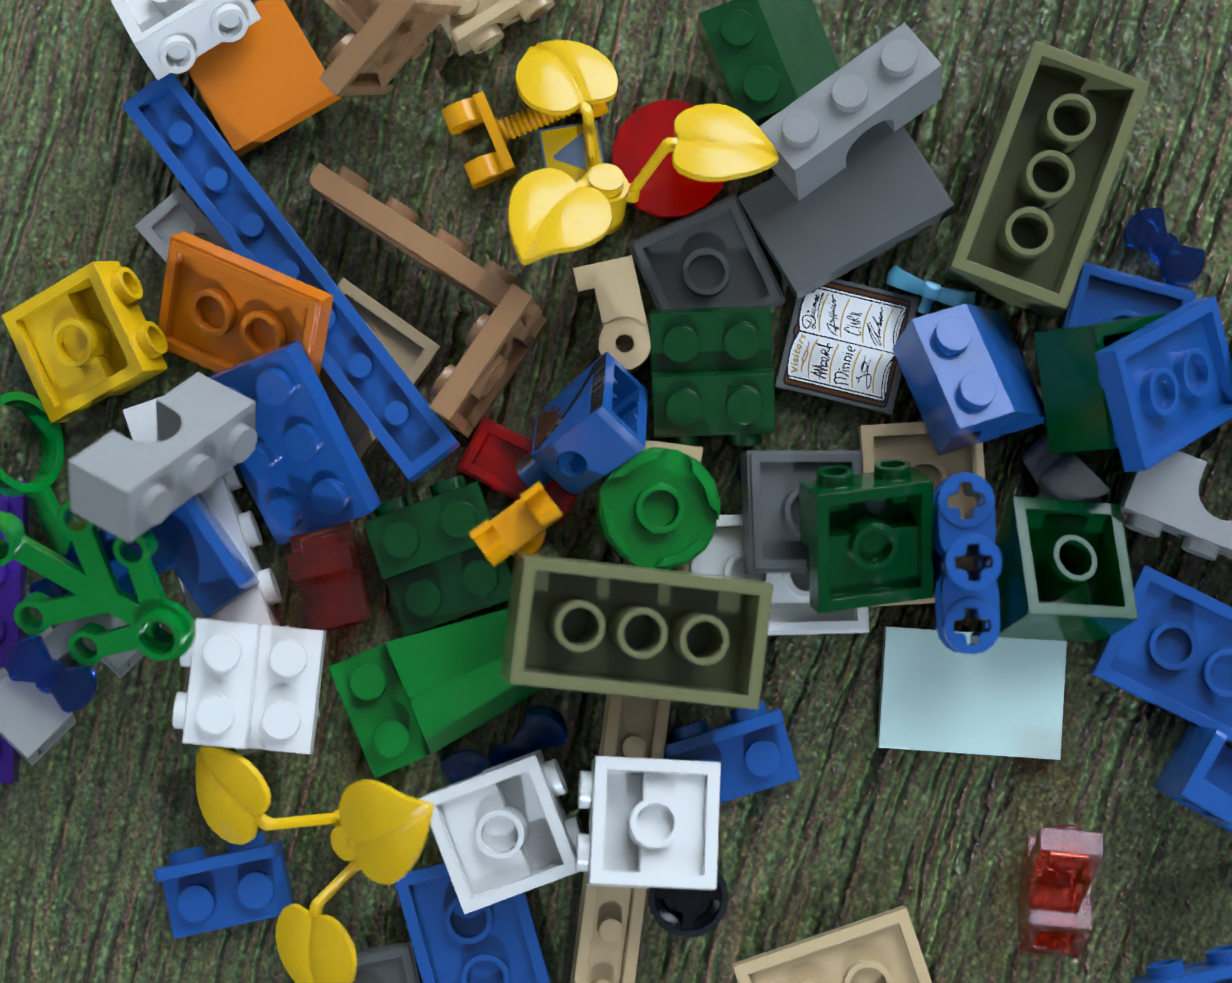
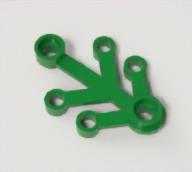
[0,499,196,665]

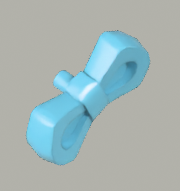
[886,264,976,315]

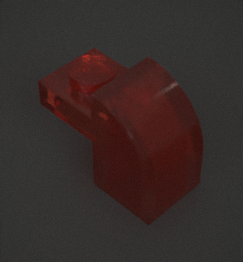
[286,523,376,632]
[1018,825,1104,958]

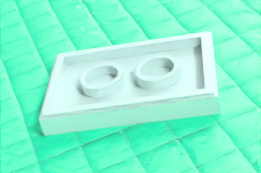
[877,627,1067,760]

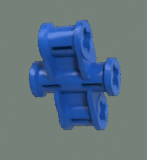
[933,472,1003,655]

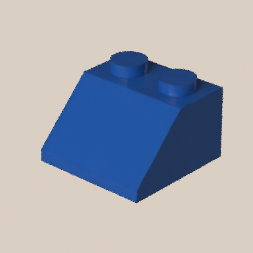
[892,303,1045,456]

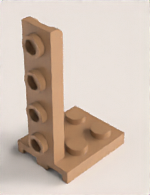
[319,0,462,96]
[310,162,549,439]

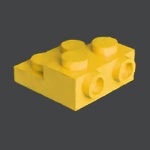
[1,261,168,424]

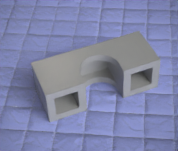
[759,22,942,201]
[68,372,257,543]
[1114,451,1232,561]
[0,612,163,766]

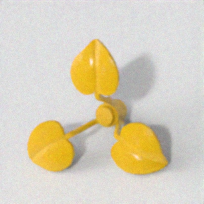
[508,40,779,266]
[195,745,435,983]

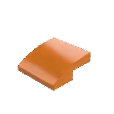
[187,0,341,158]

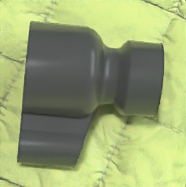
[1020,431,1110,503]

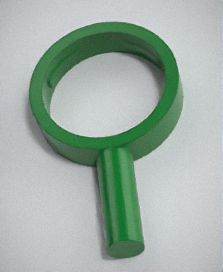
[0,391,75,555]

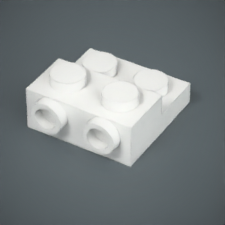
[111,0,262,80]
[173,618,327,754]
[420,749,586,914]
[575,756,721,890]

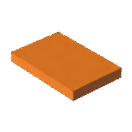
[158,231,334,378]

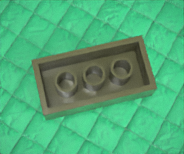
[941,40,1150,319]
[500,552,774,710]

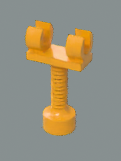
[441,91,609,189]
[469,481,563,567]

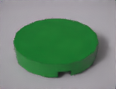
[596,447,721,570]

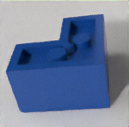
[98,493,261,617]
[1153,725,1232,833]

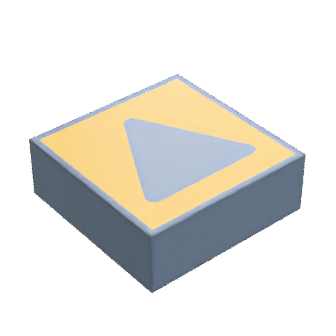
[538,120,604,183]

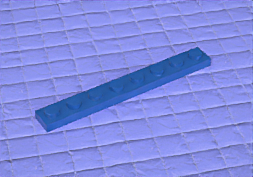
[121,73,461,483]

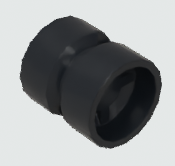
[647,866,729,938]

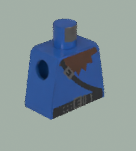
[515,351,648,494]

